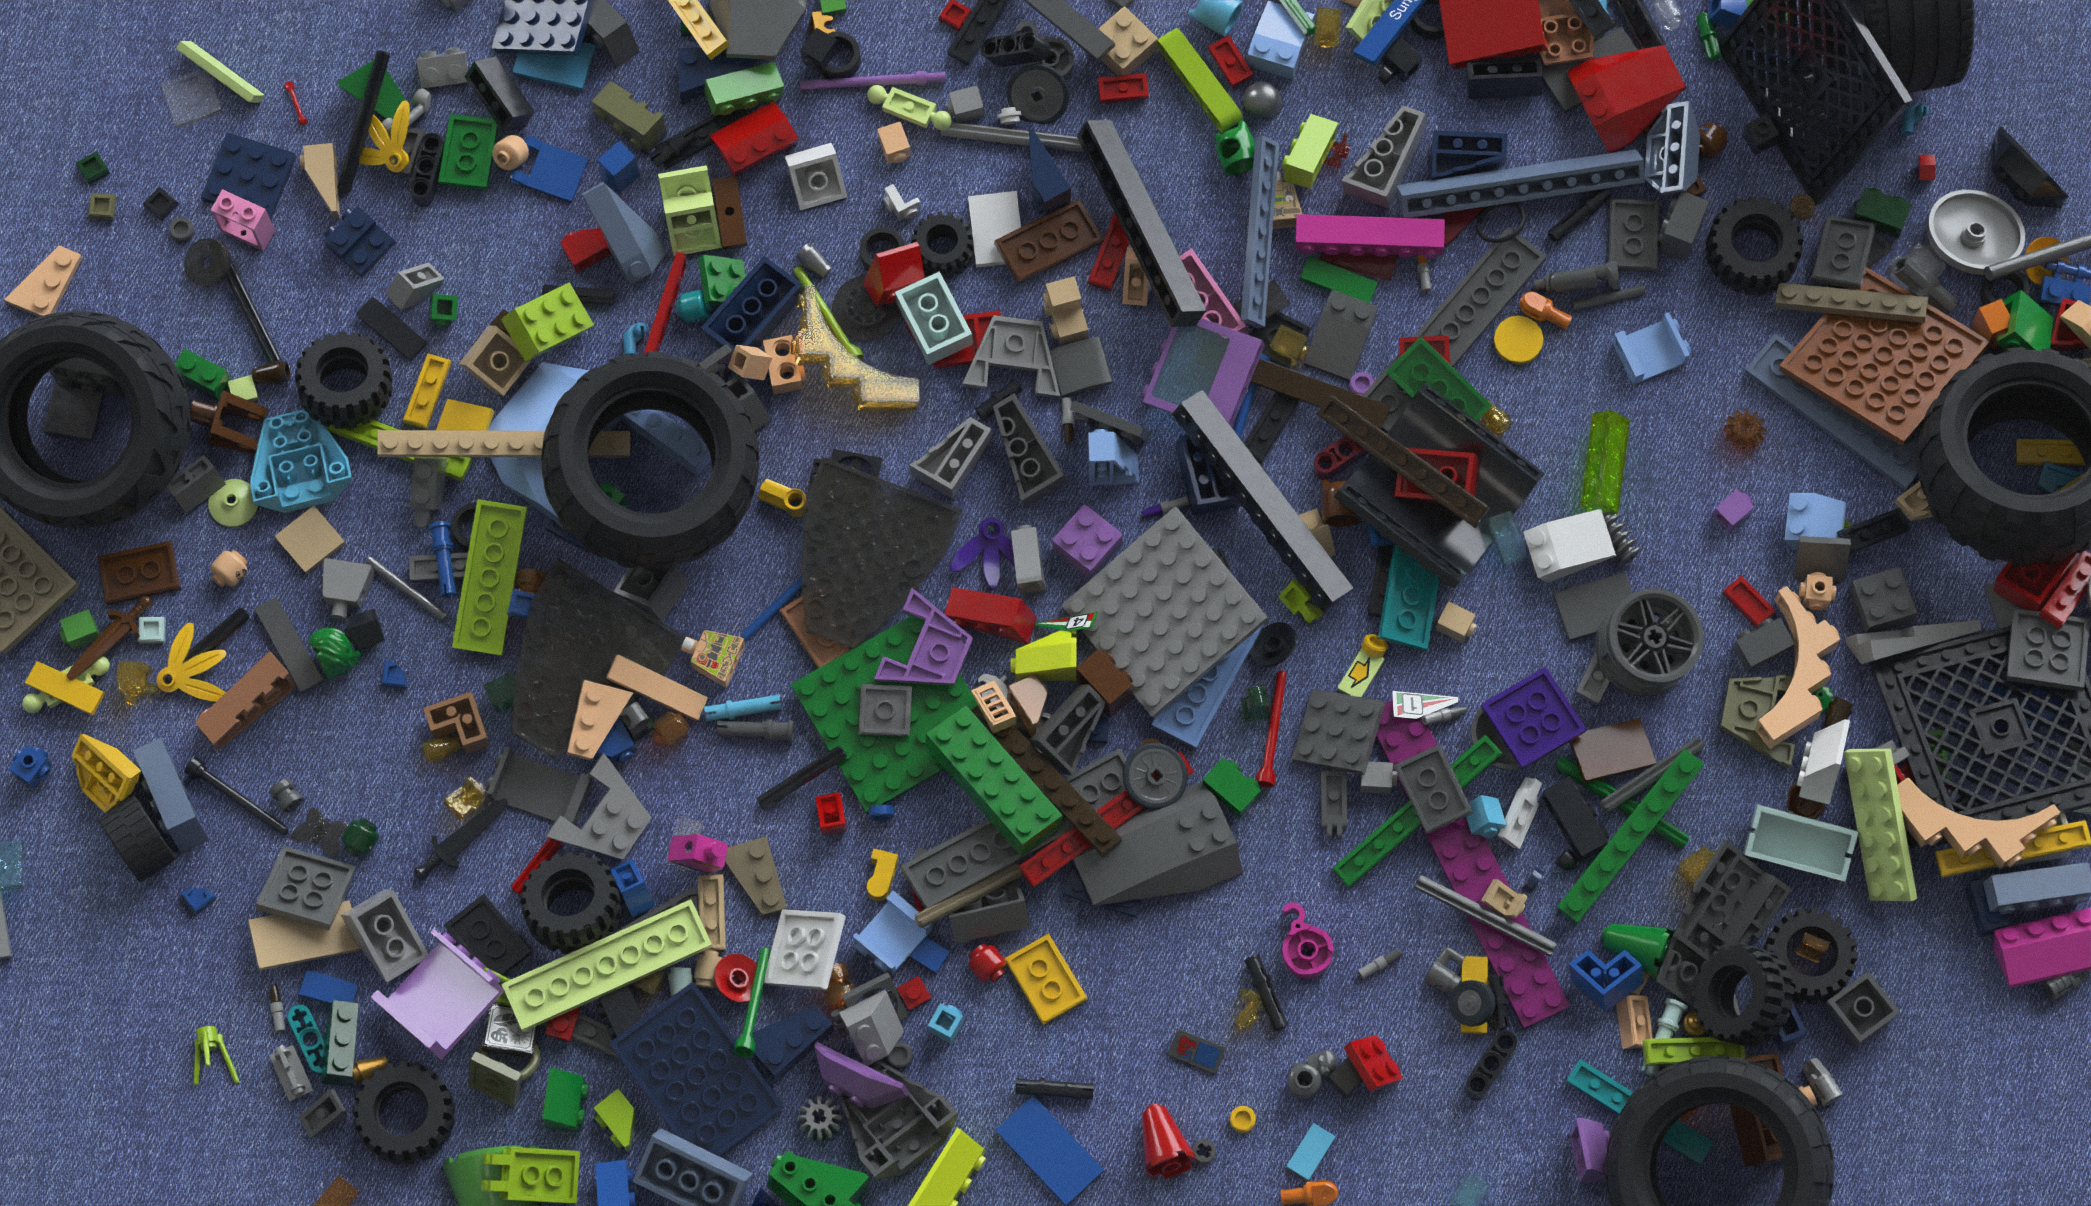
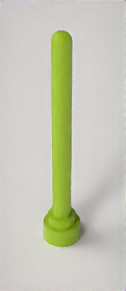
[794,266,864,366]

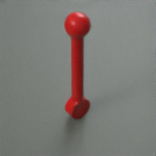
[285,81,307,126]

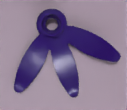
[949,518,1015,590]

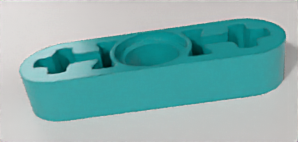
[288,1005,325,1075]

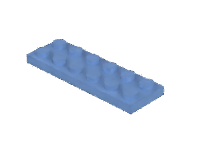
[1151,623,1266,750]

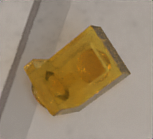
[443,776,487,821]
[1234,988,1262,1032]

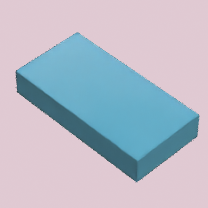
[1286,1123,1336,1181]

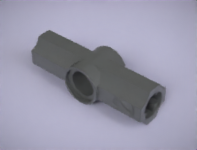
[1892,256,1957,314]

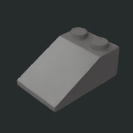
[341,889,428,982]

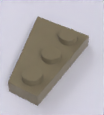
[725,837,788,917]

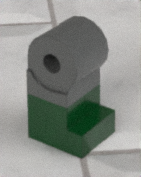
[620,702,656,741]

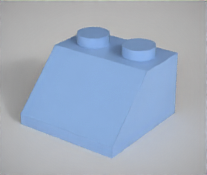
[1784,493,1846,550]

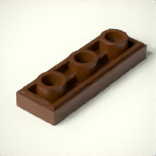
[712,176,747,250]

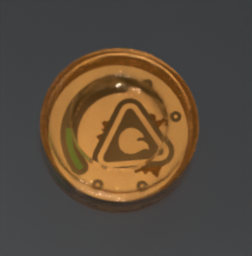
[1789,194,1815,220]

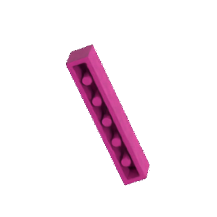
[1295,214,1445,258]

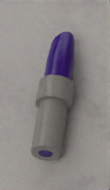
[1141,496,1189,517]

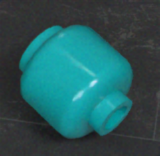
[676,290,715,324]

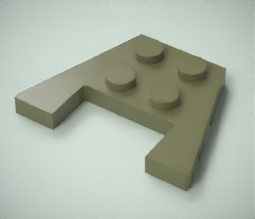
[1719,675,1795,768]

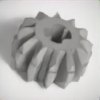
[798,1096,842,1141]

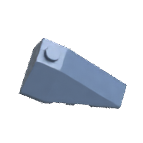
[582,182,666,284]

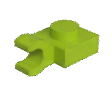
[1278,579,1324,623]

